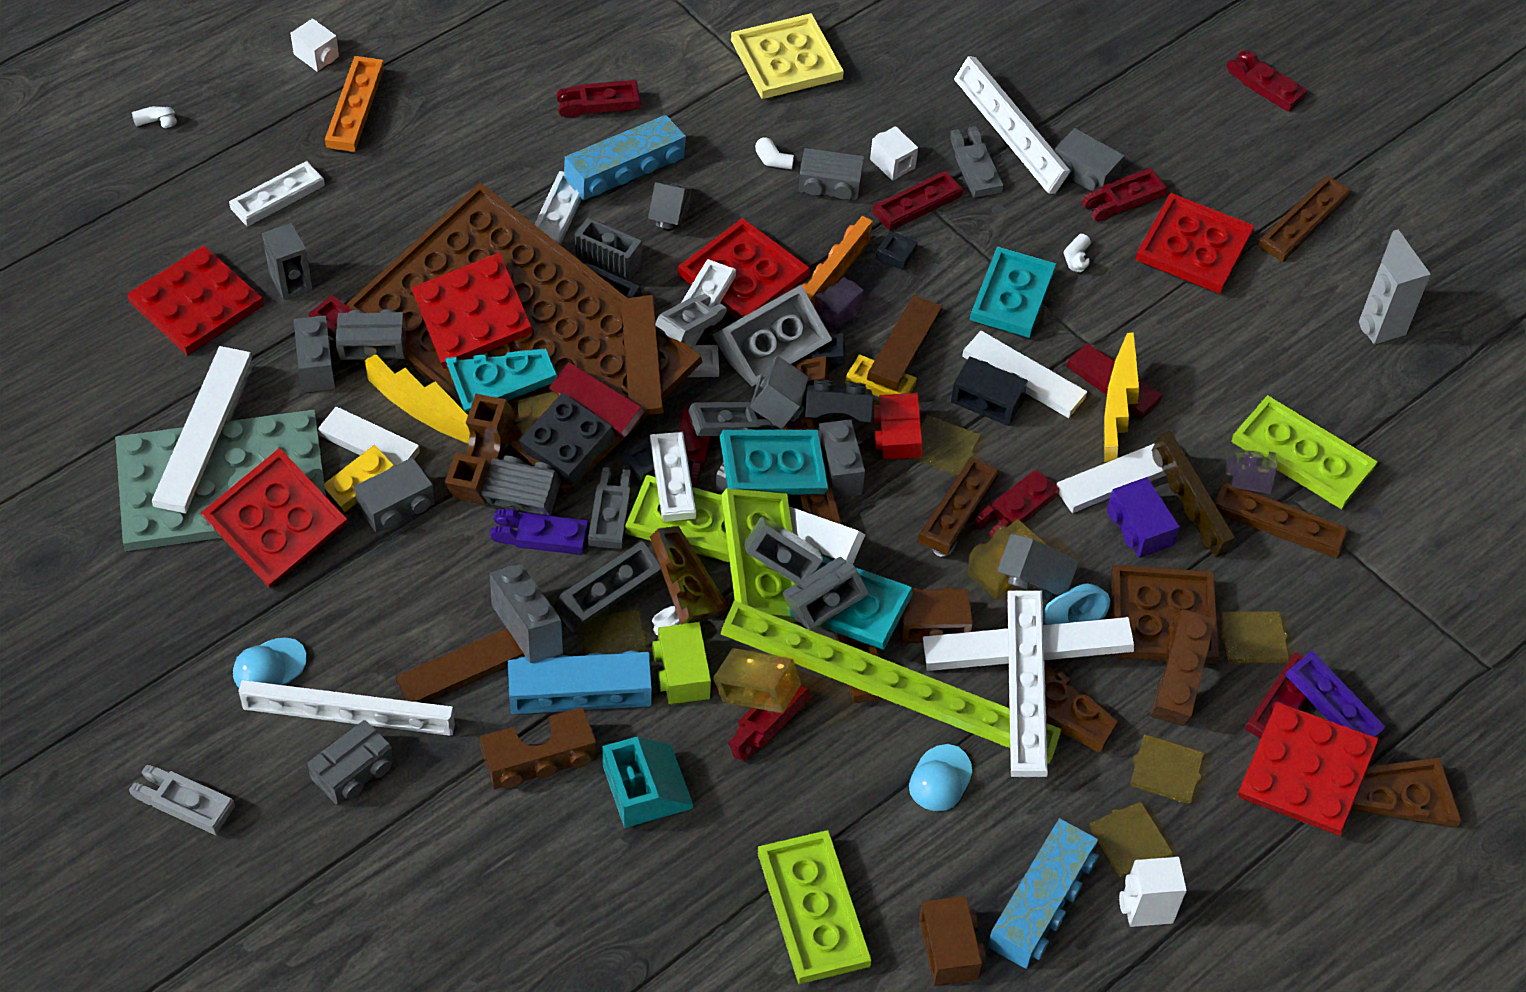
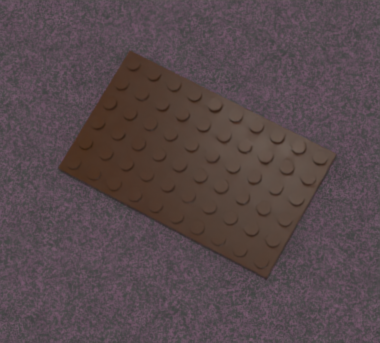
[346,183,703,495]

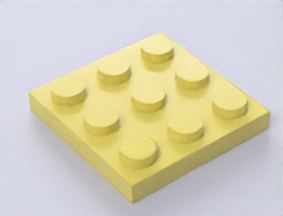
[731,13,844,99]

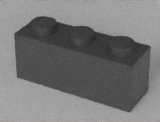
[553,541,661,633]
[490,564,563,663]

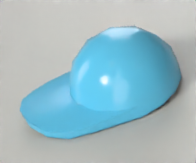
[1043,584,1110,625]
[233,638,306,687]
[909,744,972,811]

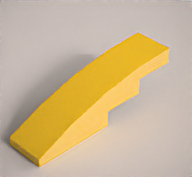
[1104,333,1139,462]
[365,354,470,444]

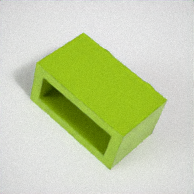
[652,622,711,704]

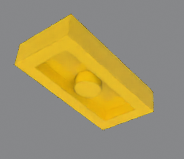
[324,444,394,513]

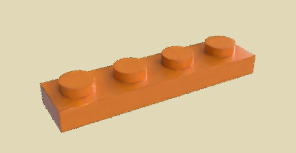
[325,56,384,152]
[802,216,873,310]

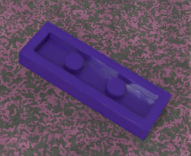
[1285,650,1385,737]

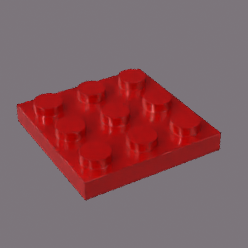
[1135,193,1255,294]
[678,218,809,320]
[127,245,264,356]
[411,252,534,369]
[201,448,348,589]
[1238,702,1378,836]

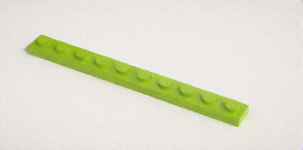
[721,600,1061,763]

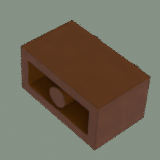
[899,587,972,643]
[919,896,986,986]

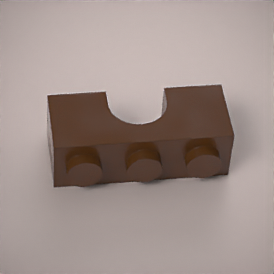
[445,394,516,505]
[1150,609,1216,726]
[480,707,596,789]

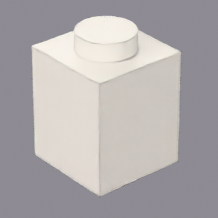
[291,18,339,72]
[870,126,918,181]

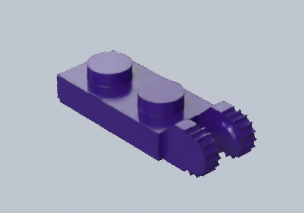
[490,509,588,555]

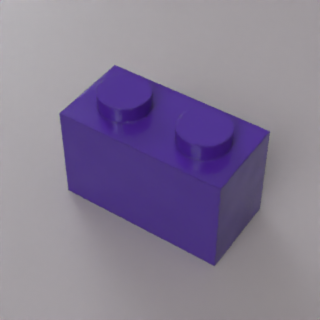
[1107,477,1179,558]

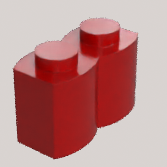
[873,393,922,460]

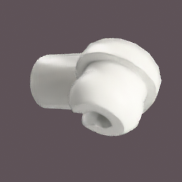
[132,106,177,128]
[755,138,794,170]
[1064,234,1091,272]

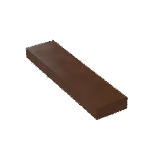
[1258,175,1352,262]
[621,295,664,416]
[867,295,942,391]
[917,457,1000,555]
[1214,482,1349,559]
[396,628,526,703]

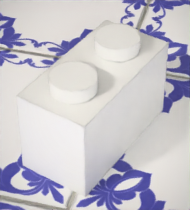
[1119,857,1186,927]

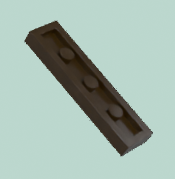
[1151,431,1235,558]

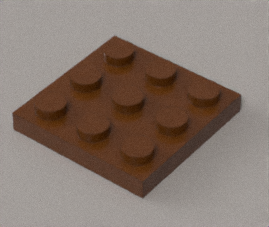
[1111,565,1219,665]

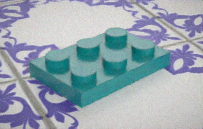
[970,246,1056,338]
[720,430,828,495]
[789,556,913,650]

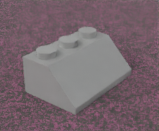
[1359,229,1431,345]
[712,285,832,386]

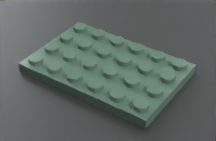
[115,409,326,551]

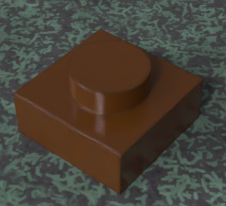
[795,356,830,390]

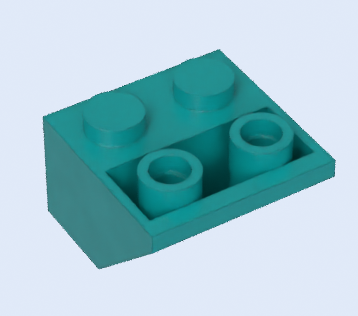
[603,737,693,828]

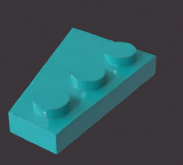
[445,349,557,415]

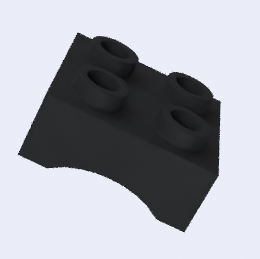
[805,380,873,422]
[519,393,616,487]

